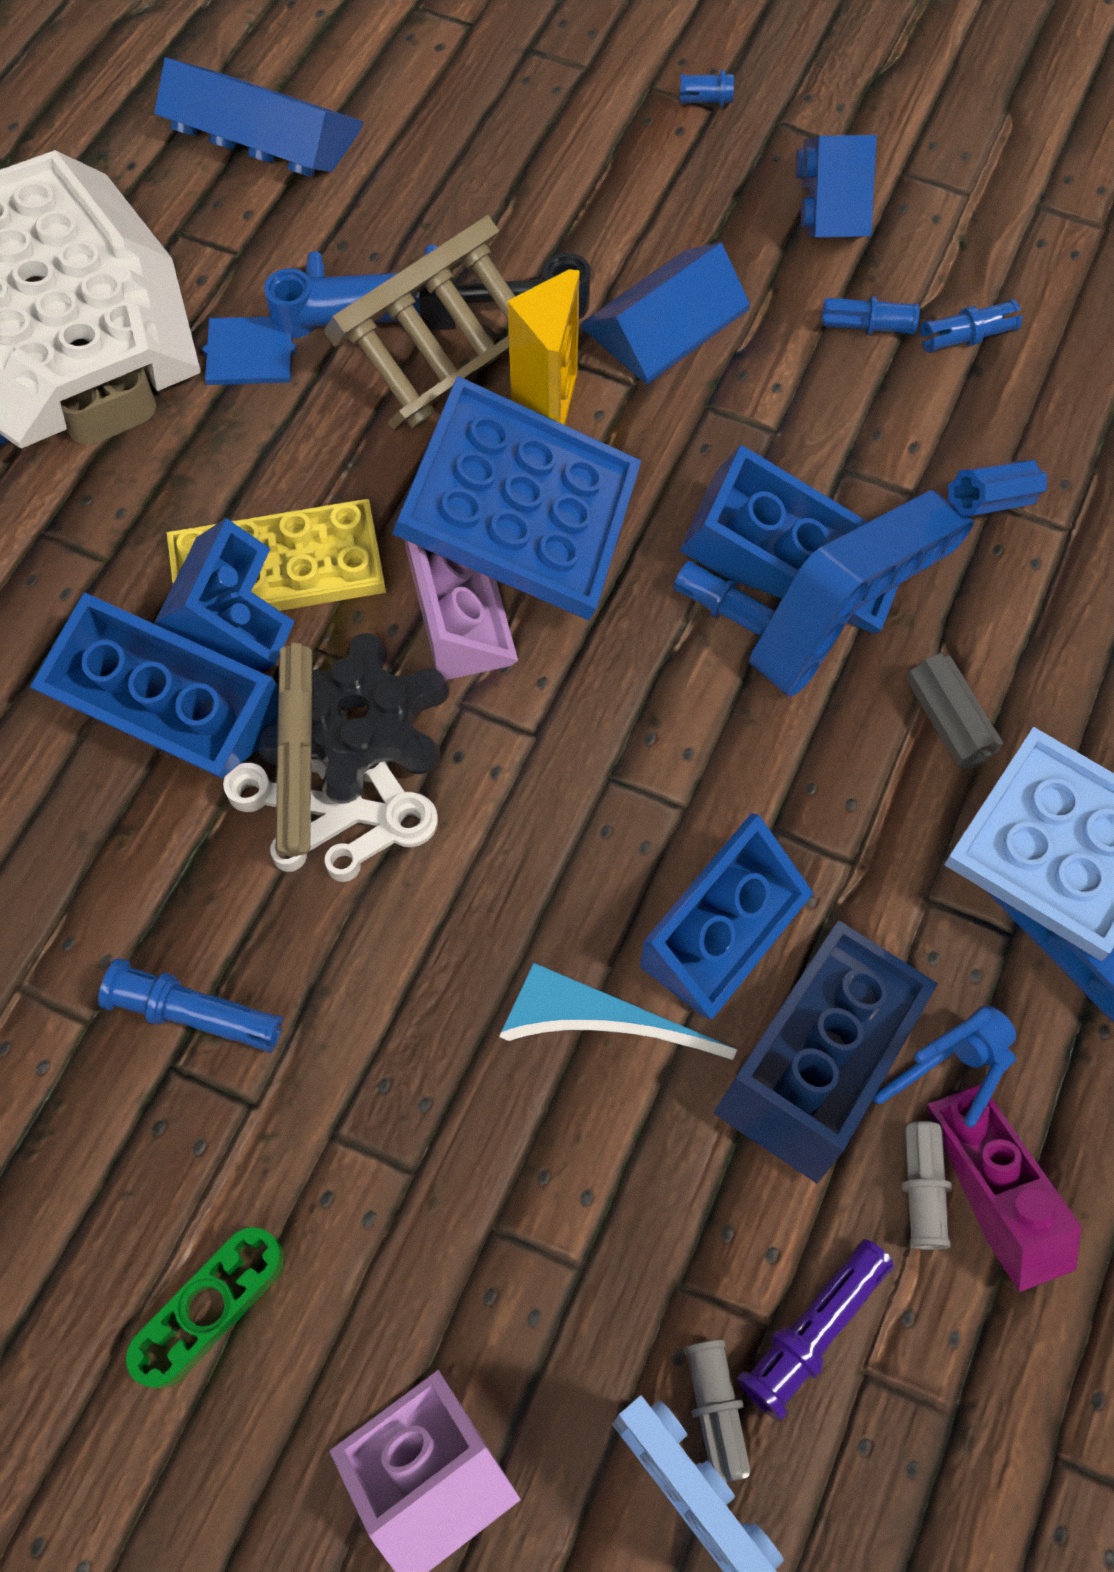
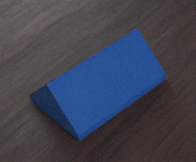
[582,242,750,385]
[640,813,813,1020]

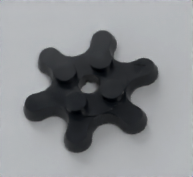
[257,633,450,804]

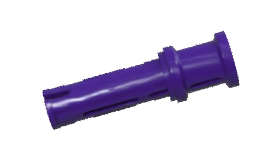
[736,1239,895,1422]

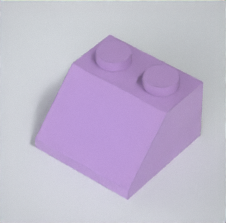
[330,1370,521,1572]

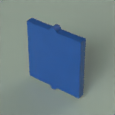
[202,316,297,385]

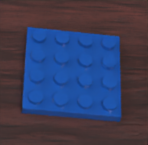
[392,376,641,620]

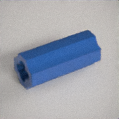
[948,460,1047,516]

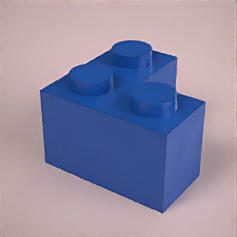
[795,135,877,237]
[154,518,295,672]

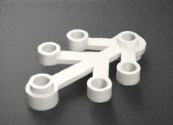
[223,759,438,882]

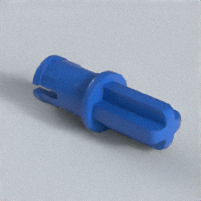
[821,296,920,336]
[673,561,775,635]

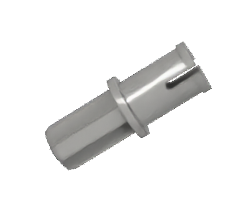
[901,1121,952,1250]
[684,1340,750,1482]

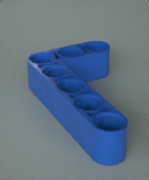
[749,489,975,697]

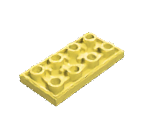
[167,499,386,611]

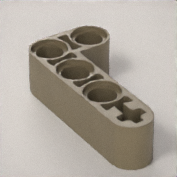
[60,338,157,445]

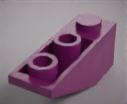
[928,1085,1081,1292]

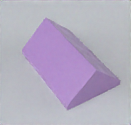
[400,509,518,680]

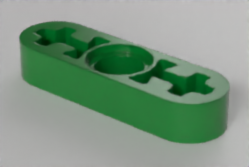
[126,1227,284,1389]

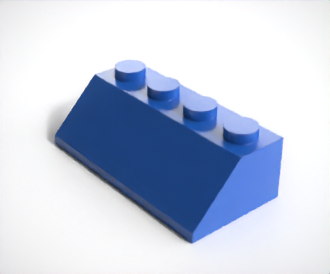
[154,57,363,177]
[30,592,279,779]

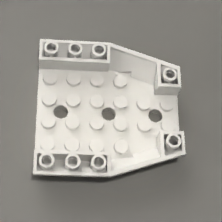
[0,150,200,448]

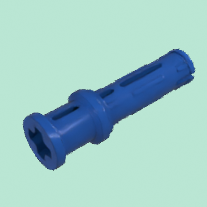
[98,957,284,1053]

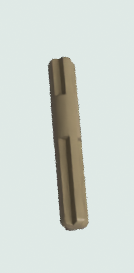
[275,643,313,857]

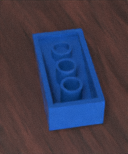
[679,445,899,634]

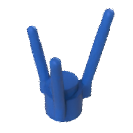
[873,1005,1016,1127]

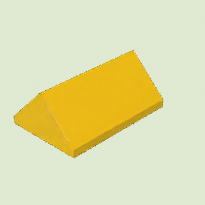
[507,269,580,425]

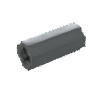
[906,653,1004,769]

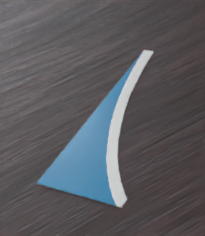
[499,963,737,1060]

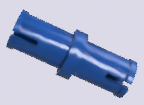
[920,299,1022,353]

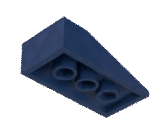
[713,920,938,1184]

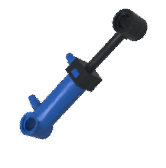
[264,244,591,338]

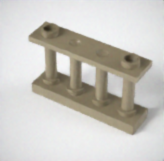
[323,215,515,431]

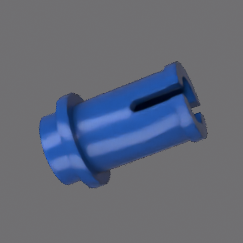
[680,70,734,108]

